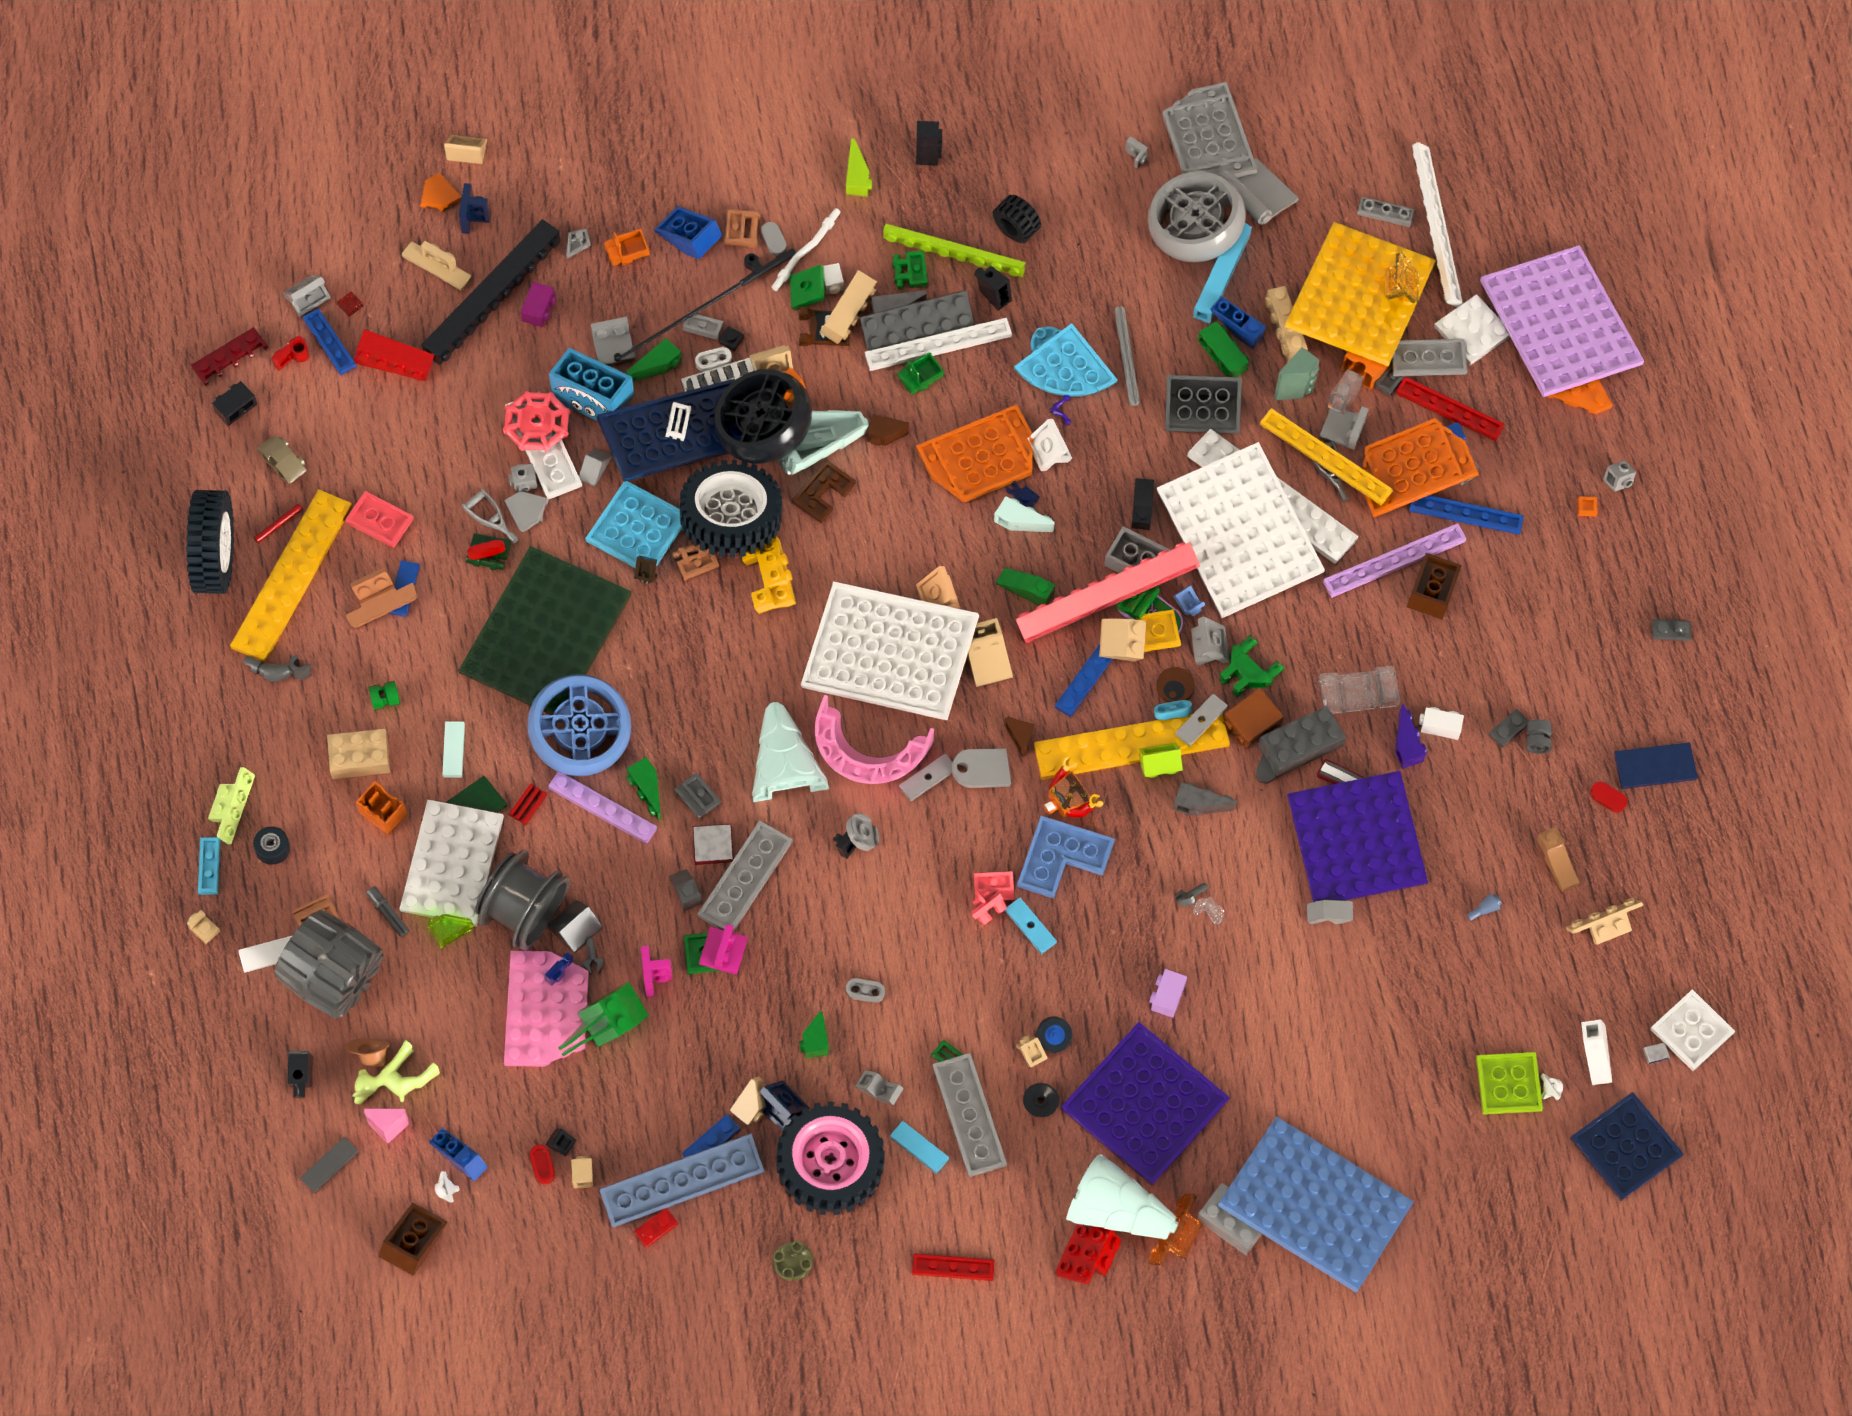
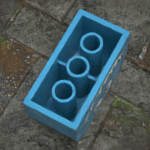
[549,348,634,421]

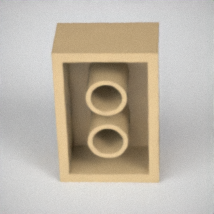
[327,729,390,779]

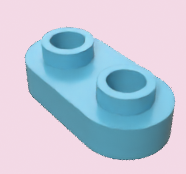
[1154,700,1193,720]

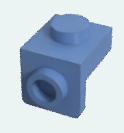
[1173,586,1205,616]

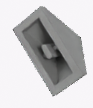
[579,448,612,487]

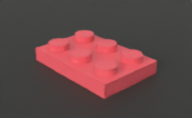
[345,491,414,548]

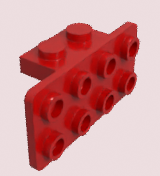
[1055,1223,1121,1284]

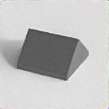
[547,900,603,953]

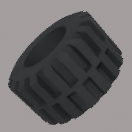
[993,194,1041,244]

